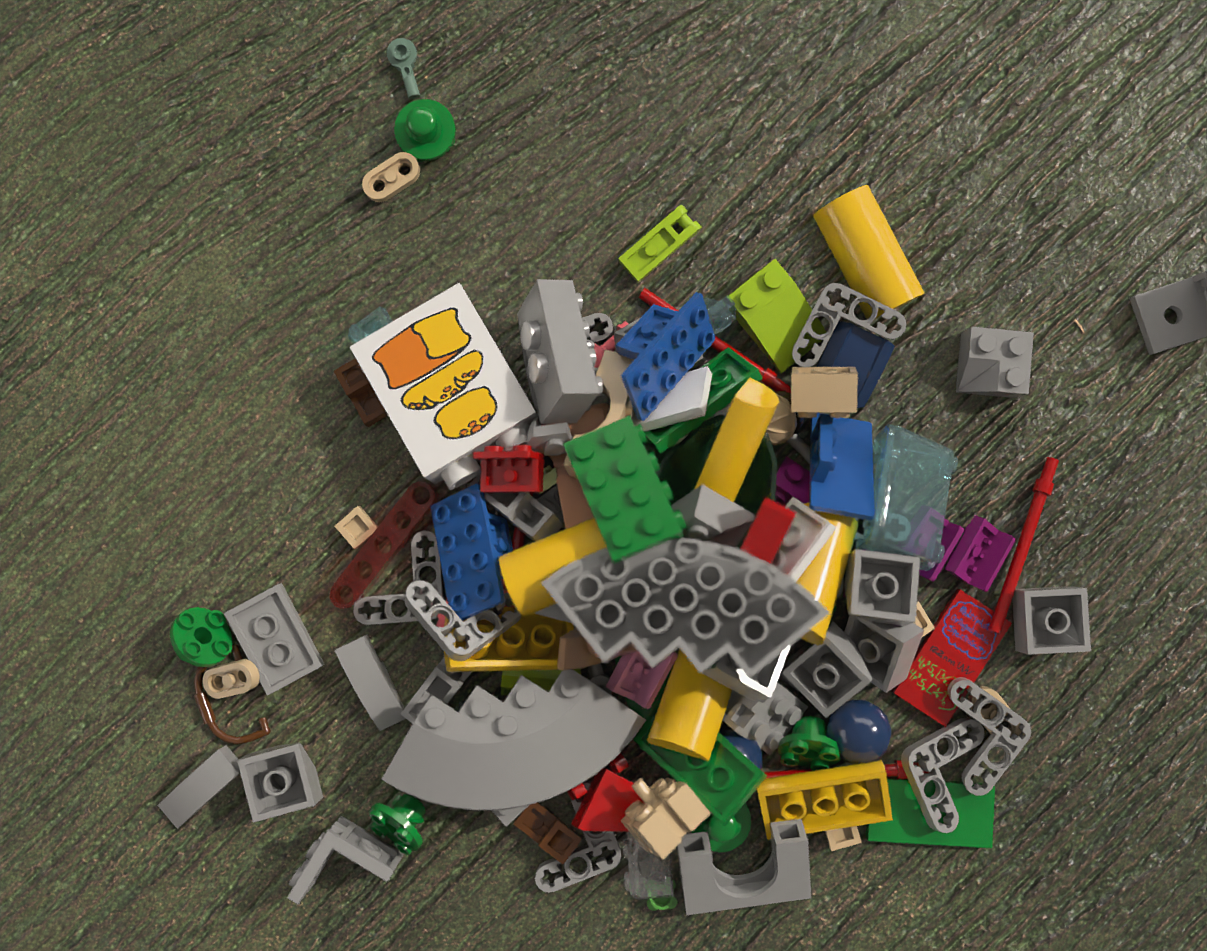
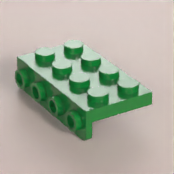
[563,415,687,564]

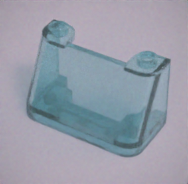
[856,424,958,571]

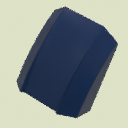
[815,321,895,408]

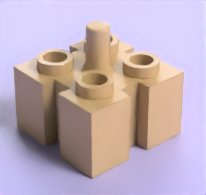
[621,778,711,859]

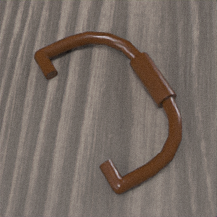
[194,644,271,745]

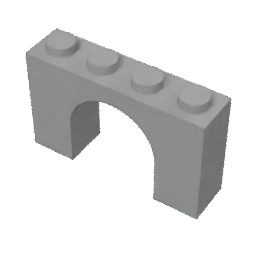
[677,819,811,915]

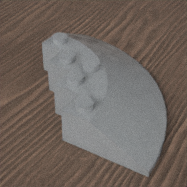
[541,538,830,679]
[382,669,646,810]

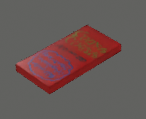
[891,589,1012,727]

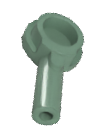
[387,38,420,100]

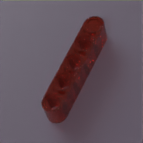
[329,481,438,609]

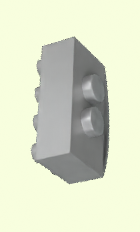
[517,279,603,424]

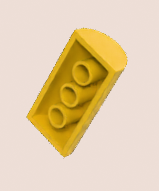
[813,185,925,320]
[694,378,779,503]
[797,503,858,646]
[499,518,607,617]
[444,607,574,672]
[647,647,732,761]
[757,760,893,840]

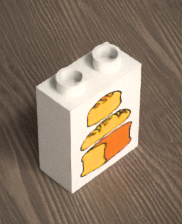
[350,283,538,490]

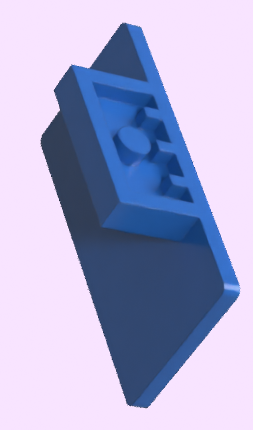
[615,292,715,421]
[809,413,875,520]
[431,483,513,621]

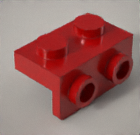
[473,445,544,493]

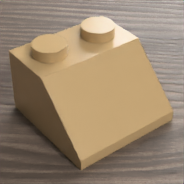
[791,367,858,418]

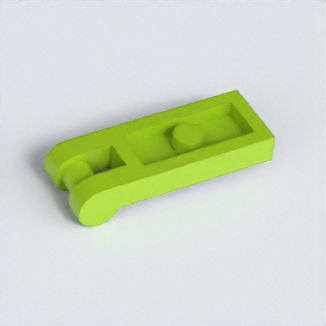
[618,205,702,283]

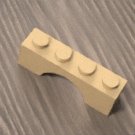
[563,350,635,478]

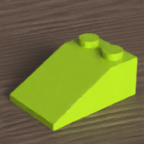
[723,259,827,374]

